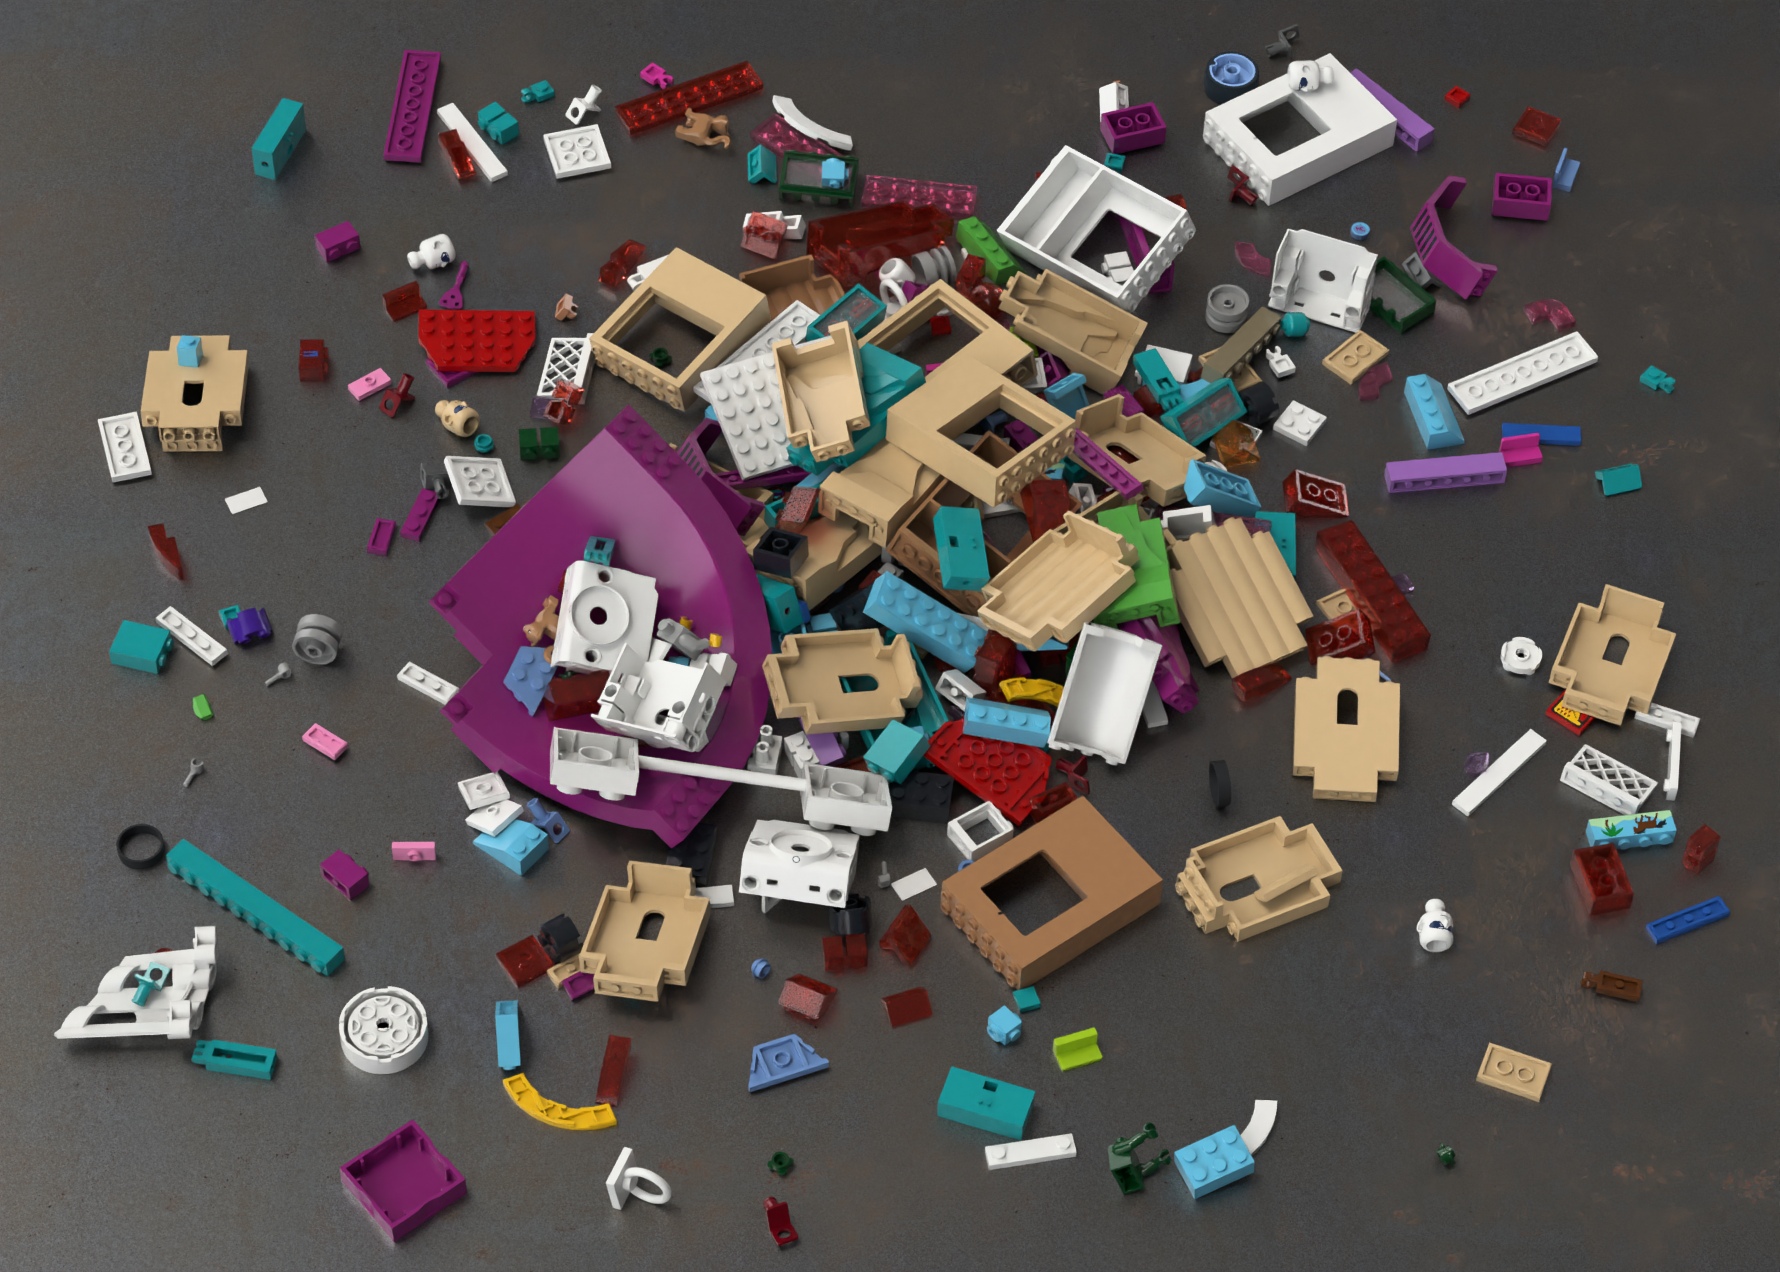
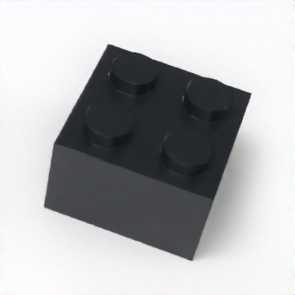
[753,527,809,579]

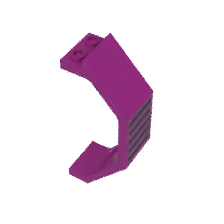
[1410,175,1498,299]
[677,417,765,536]

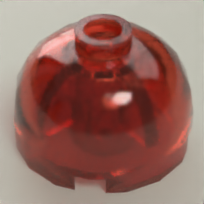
[968,282,1004,320]

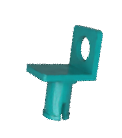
[131,961,170,1007]

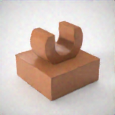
[555,293,578,321]

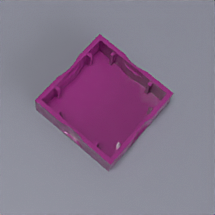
[339,1119,467,1242]

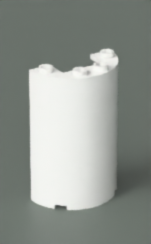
[1047,622,1162,766]

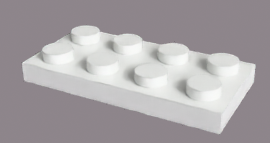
[98,412,152,483]

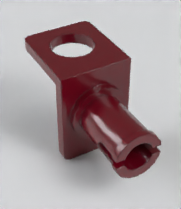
[1227,166,1258,206]
[379,373,415,417]
[1056,756,1090,795]
[763,1197,798,1246]

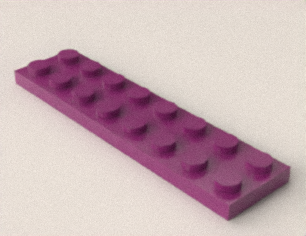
[383,50,441,163]

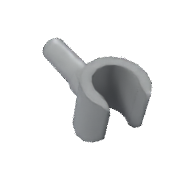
[265,662,291,686]
[183,758,203,787]
[877,861,891,888]

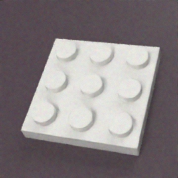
[543,124,611,179]
[444,456,516,507]

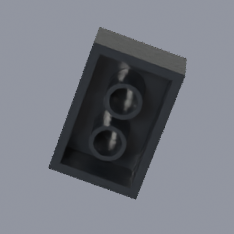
[828,582,885,631]
[889,771,954,824]
[665,822,717,888]

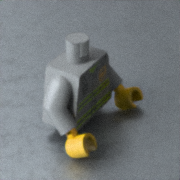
[657,617,722,661]

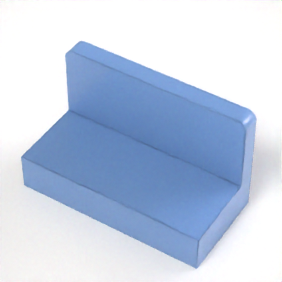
[1552,148,1580,192]

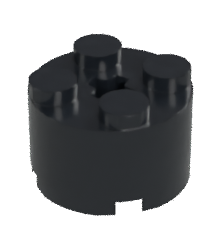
[1238,382,1280,427]
[828,893,872,938]
[537,913,583,965]

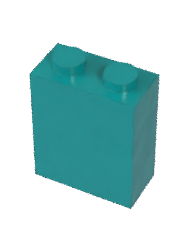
[109,620,174,674]
[863,719,930,784]

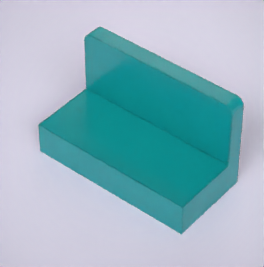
[747,144,777,184]
[1595,463,1642,495]

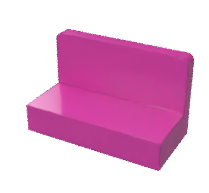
[1499,433,1543,468]

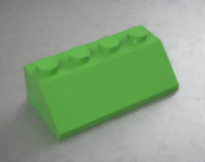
[955,216,1027,285]

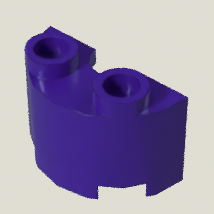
[226,608,273,644]

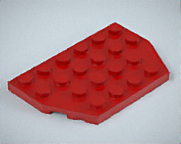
[419,309,535,372]
[923,716,1052,826]

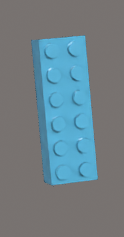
[863,571,988,673]

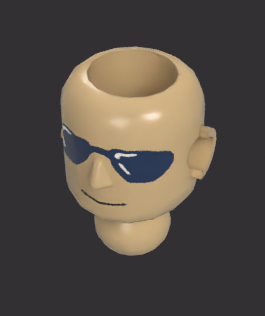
[435,400,480,437]

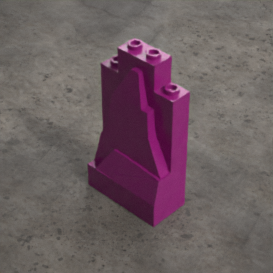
[1118,615,1200,714]

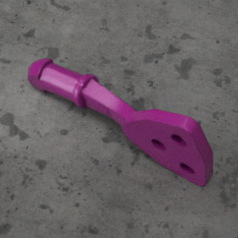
[439,261,469,310]

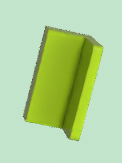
[1053,1027,1102,1071]

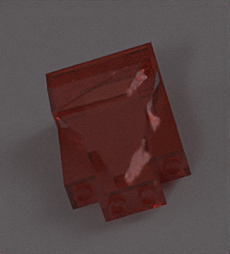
[806,200,954,287]

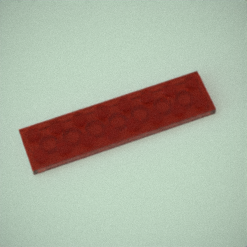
[614,61,763,135]

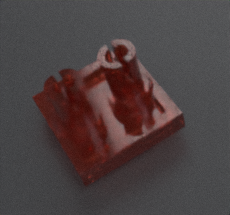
[741,211,789,259]
[879,905,932,966]

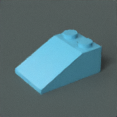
[473,819,549,876]

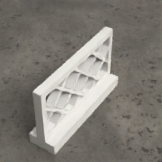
[537,333,595,404]
[1560,744,1658,815]

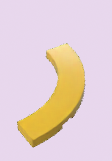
[999,677,1064,707]
[503,1073,617,1130]

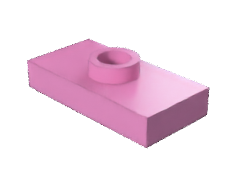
[348,368,392,401]
[302,723,348,760]
[392,842,436,861]

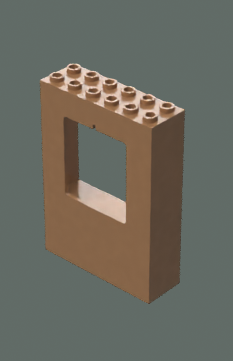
[886,430,1083,617]
[940,796,1163,990]

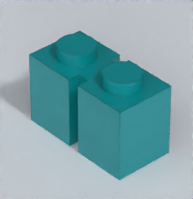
[478,102,519,145]

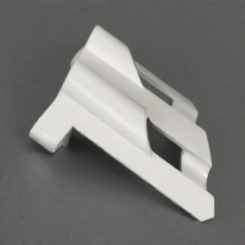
[54,926,218,1039]

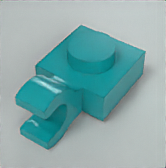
[521,80,555,103]
[1640,365,1676,393]

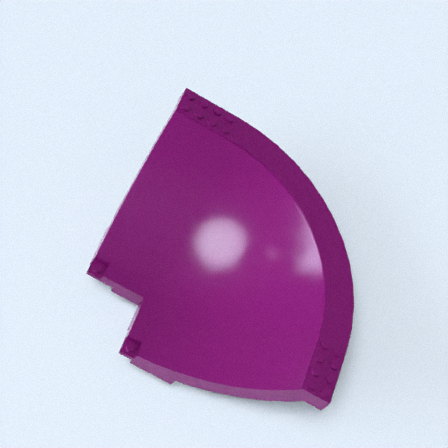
[428,404,772,848]

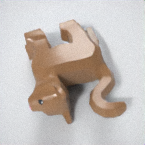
[675,108,732,149]
[523,595,559,664]

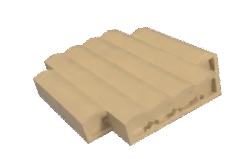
[977,510,1139,651]
[1167,517,1314,682]

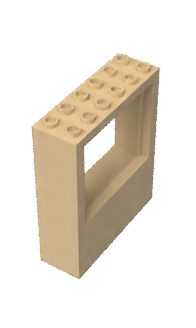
[589,247,771,412]
[858,279,1038,440]
[886,354,1076,508]

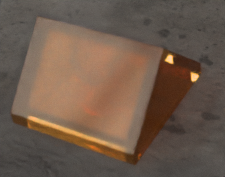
[1212,420,1261,467]

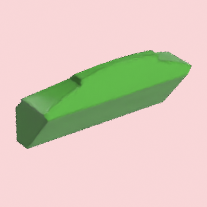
[193,694,214,720]

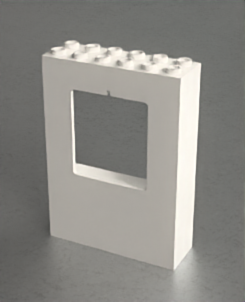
[1203,53,1397,206]
[997,145,1196,314]

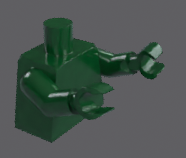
[1108,1122,1172,1194]

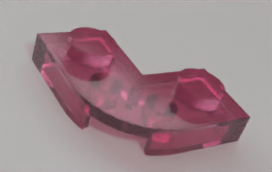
[1523,299,1576,331]

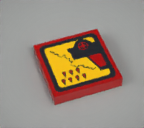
[1545,690,1596,736]

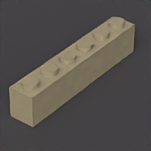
[1200,306,1282,383]

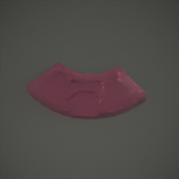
[1234,241,1271,278]
[1358,362,1393,401]

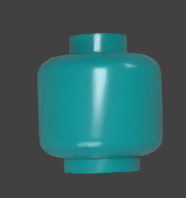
[1280,312,1310,337]

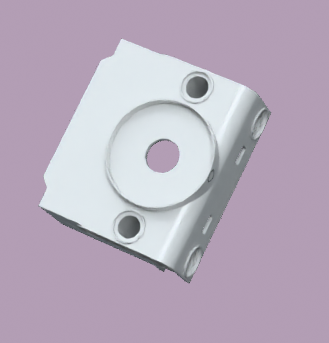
[1268,229,1378,333]
[551,561,659,682]
[591,643,727,752]
[739,820,860,908]

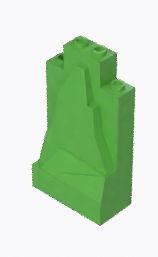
[1093,504,1180,629]

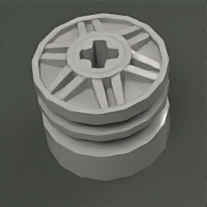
[911,246,957,286]

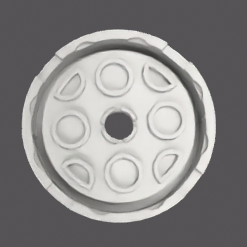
[339,986,429,1074]

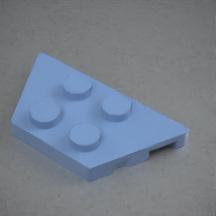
[503,646,558,716]
[748,1034,829,1092]

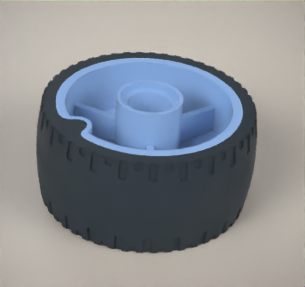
[1204,51,1259,105]

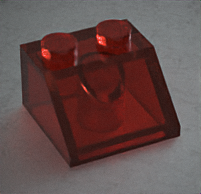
[775,486,821,534]
[778,973,838,1021]

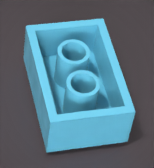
[1174,1125,1255,1200]

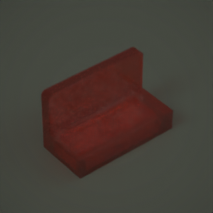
[382,281,427,322]
[880,986,932,1026]

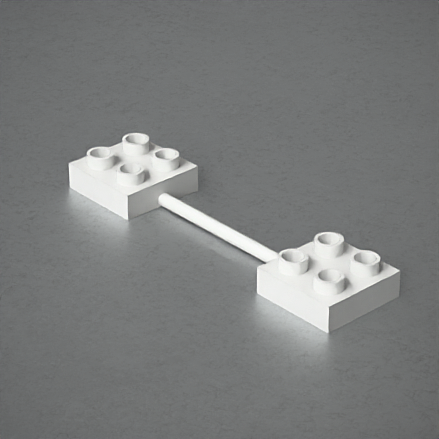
[550,727,892,836]

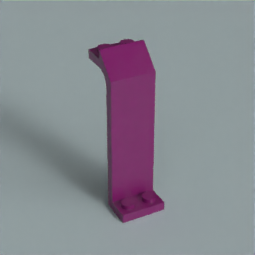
[1116,214,1175,294]

